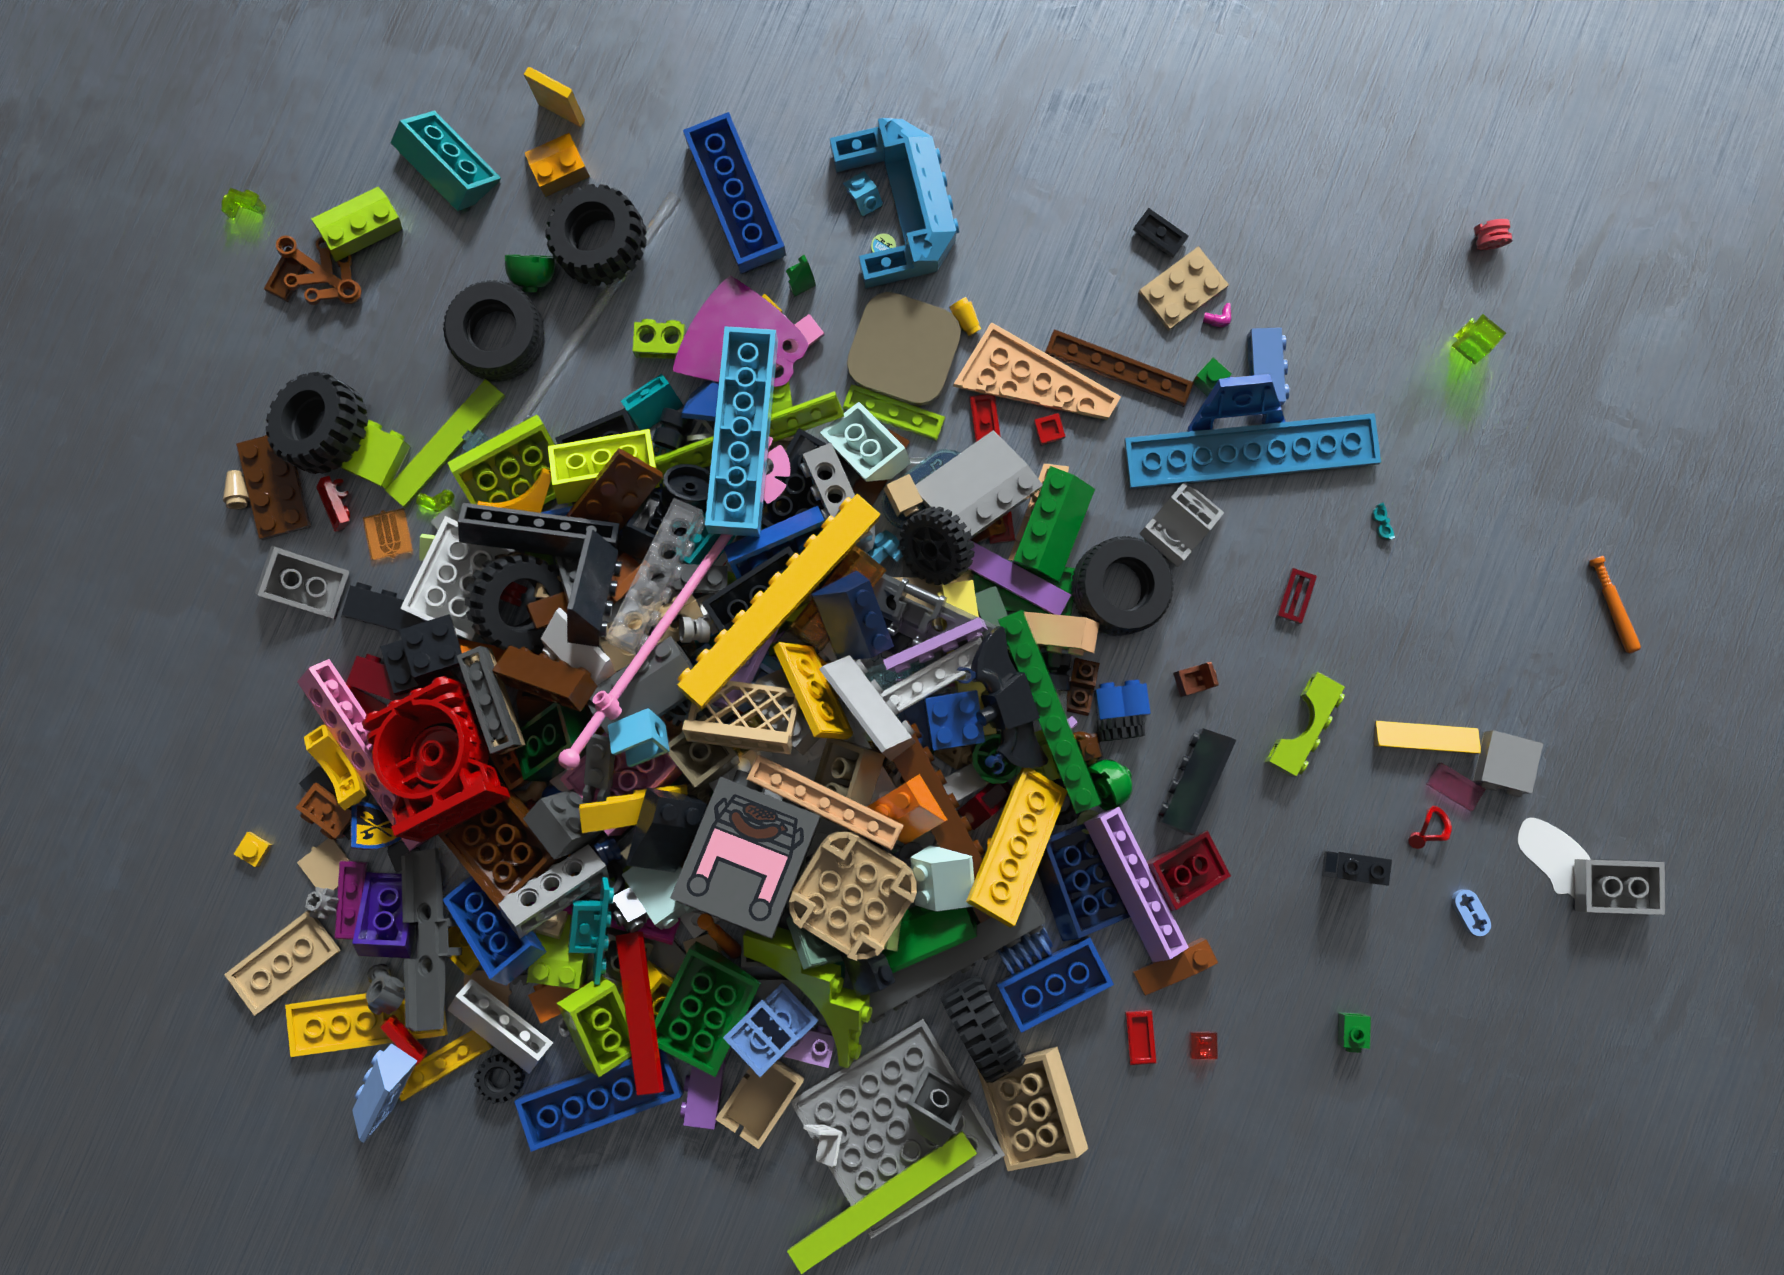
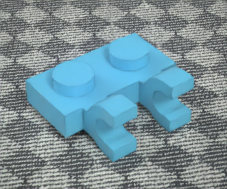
[854,529,903,574]

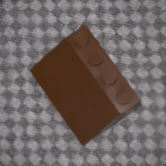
[438,782,569,910]

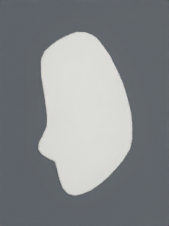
[1518,818,1591,898]

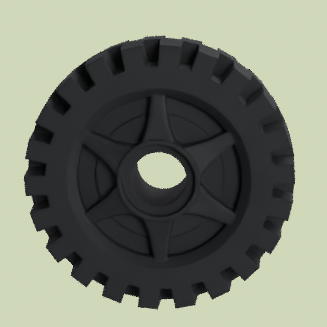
[899,506,975,586]

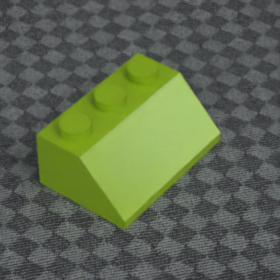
[311,187,403,262]

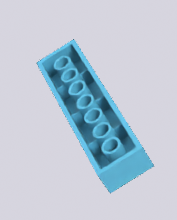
[705,326,778,537]

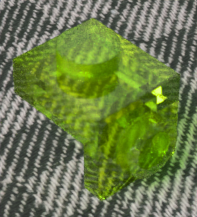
[221,188,266,219]

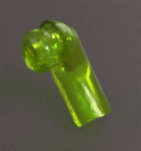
[416,489,455,512]

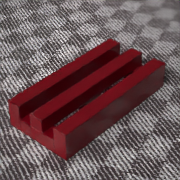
[1276,568,1317,624]

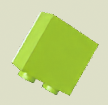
[340,420,411,489]

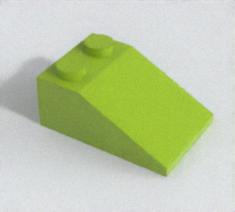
[527,915,589,989]

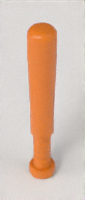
[1589,556,1641,653]
[697,913,741,958]

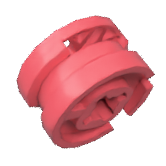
[1474,219,1513,250]

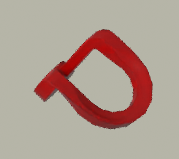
[1408,806,1452,849]

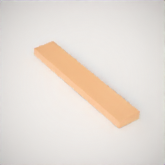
[747,755,904,850]

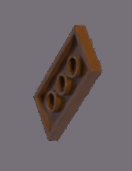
[236,435,311,540]
[566,448,663,532]

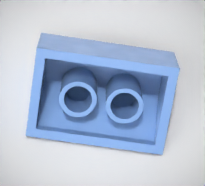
[352,1044,417,1143]

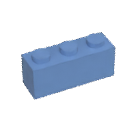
[1247,327,1289,406]

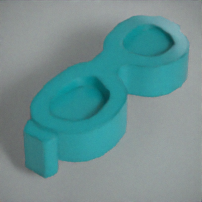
[1372,502,1395,540]

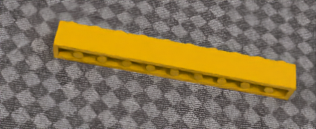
[677,494,881,711]

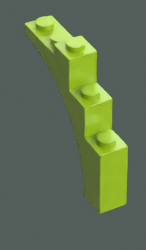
[743,927,872,1068]

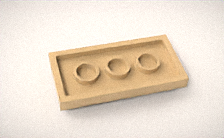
[224,910,341,1016]

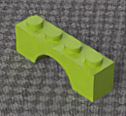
[1265,672,1345,777]

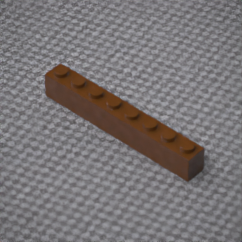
[893,721,991,923]

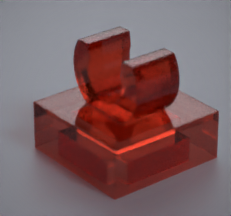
[1190,1031,1218,1059]

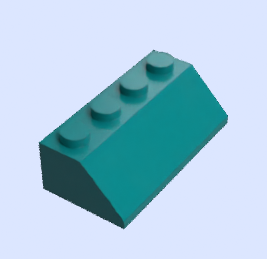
[390,111,501,211]

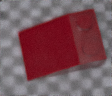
[1146,830,1231,911]

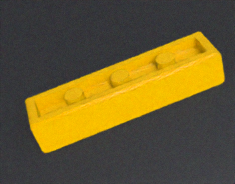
[1374,721,1481,754]

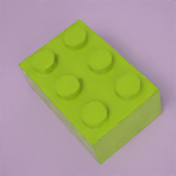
[557,975,632,1077]

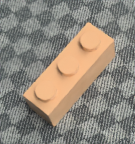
[1024,612,1099,656]

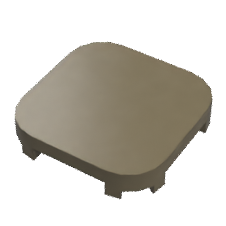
[847,292,961,408]

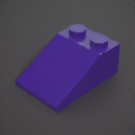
[352,872,415,958]

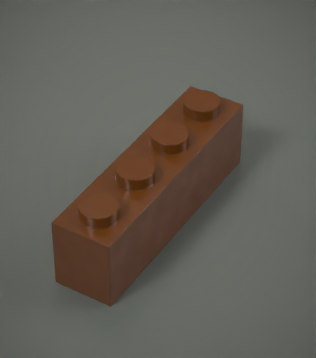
[492,645,598,712]

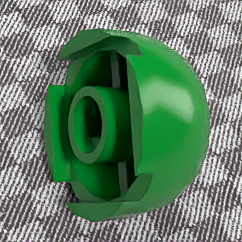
[505,254,555,292]
[972,731,1022,784]
[1087,759,1132,811]

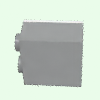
[1473,730,1543,797]

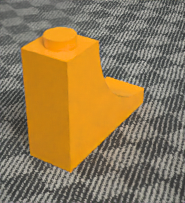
[477,468,551,513]

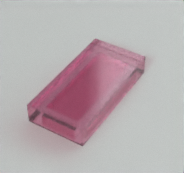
[1426,762,1486,811]

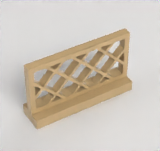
[682,681,800,755]

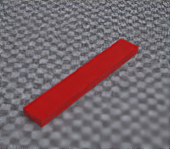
[969,394,1015,544]
[616,931,664,1095]

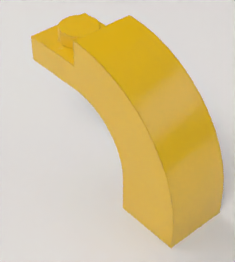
[304,723,368,810]

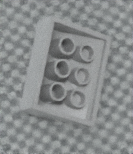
[915,430,1043,541]

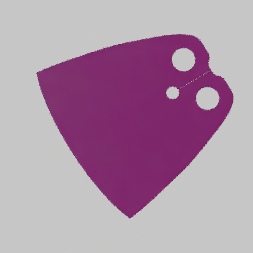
[673,275,808,387]

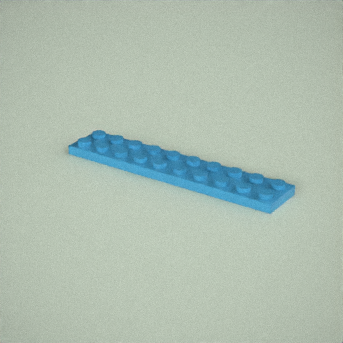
[1124,413,1381,489]

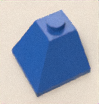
[682,380,719,421]

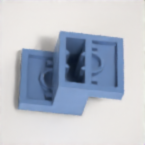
[723,983,819,1077]

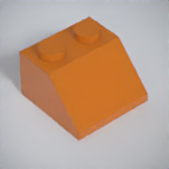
[867,774,947,845]

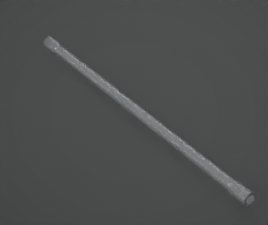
[504,192,681,432]

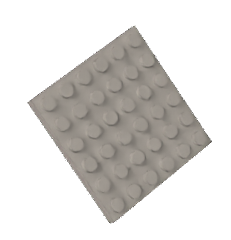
[790,1018,1005,1239]

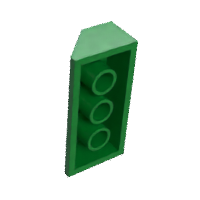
[1012,466,1095,583]
[882,906,977,973]

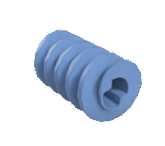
[997,925,1054,975]

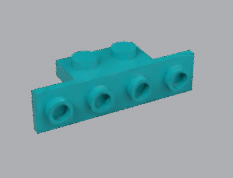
[568,877,614,985]

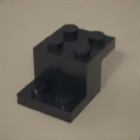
[380,614,462,696]

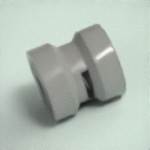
[679,617,710,643]

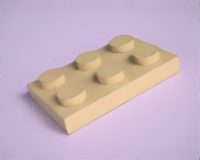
[1138,246,1229,331]

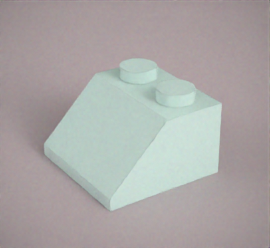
[910,845,974,911]

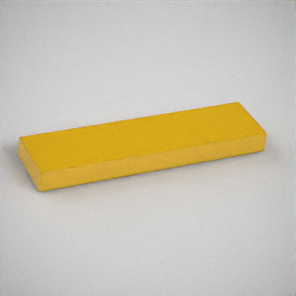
[399,1030,494,1102]

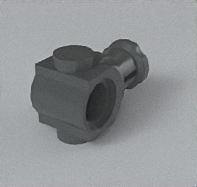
[366,964,405,1015]

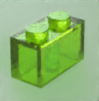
[1452,314,1506,365]

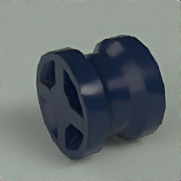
[591,836,622,867]

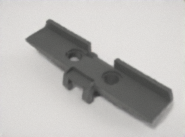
[838,559,997,650]
[401,848,462,1032]

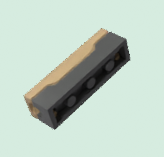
[457,646,525,755]

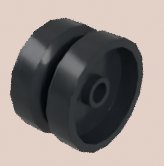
[658,464,710,528]

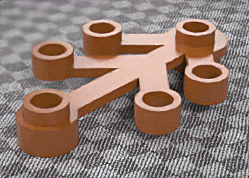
[276,235,362,305]

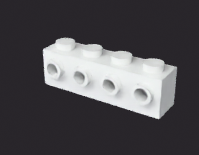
[448,979,553,1074]

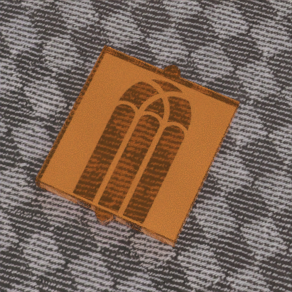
[363,508,413,560]

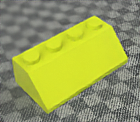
[548,429,660,504]

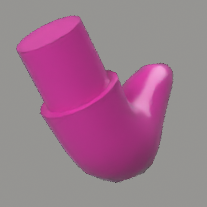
[1203,303,1231,327]

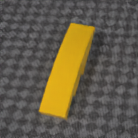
[579,784,688,833]

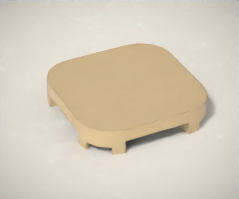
[789,830,917,961]

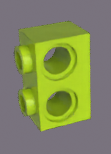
[633,319,687,360]

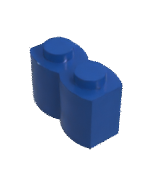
[1094,680,1151,721]

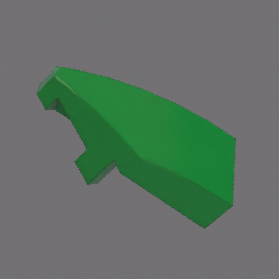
[786,255,816,297]

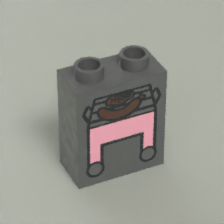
[670,770,820,940]

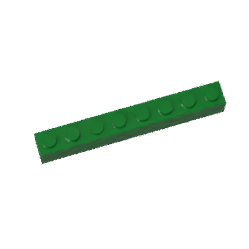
[998,610,1101,814]

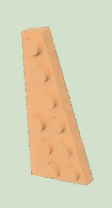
[953,322,1121,420]

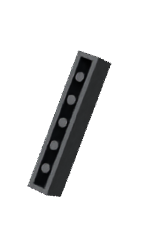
[458,503,619,558]

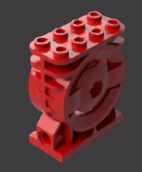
[362,676,511,843]

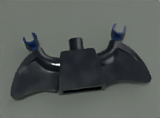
[957,626,1048,775]

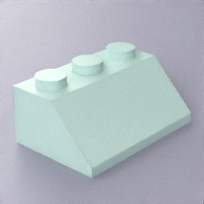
[820,402,911,482]

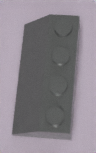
[587,636,693,736]

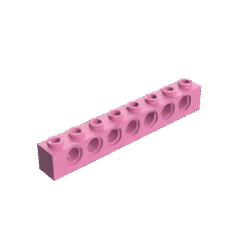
[297,659,432,851]

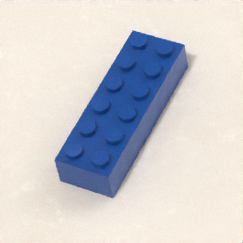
[683,112,786,274]
[514,1049,684,1152]

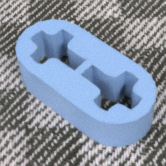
[1452,889,1491,936]

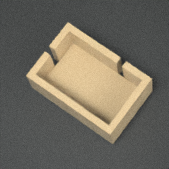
[715,1060,805,1149]

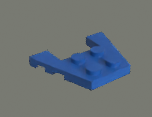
[1188,374,1286,432]

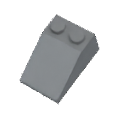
[255,546,350,619]

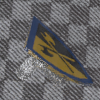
[350,802,401,850]

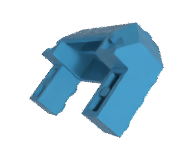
[830,118,959,289]

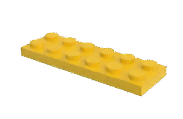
[966,767,1067,928]
[285,988,448,1057]

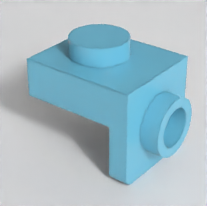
[843,171,883,216]

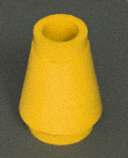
[949,297,981,336]

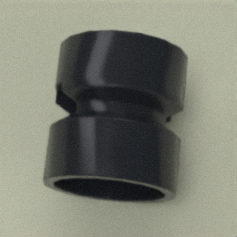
[652,408,694,450]
[1041,653,1072,692]

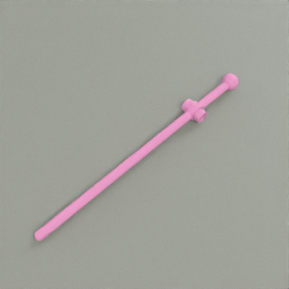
[558,534,733,770]

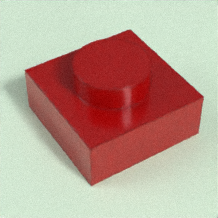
[1034,413,1066,445]

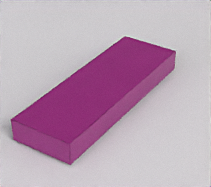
[335,861,368,940]

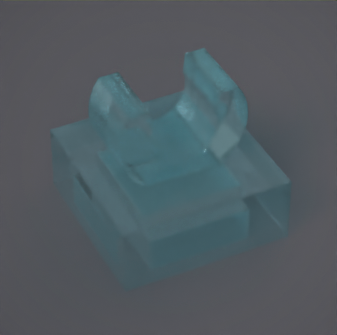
[462,429,490,452]

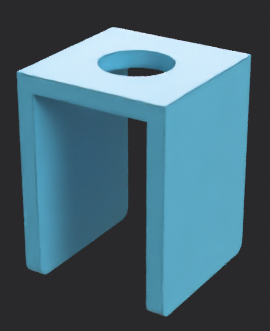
[608,708,670,767]

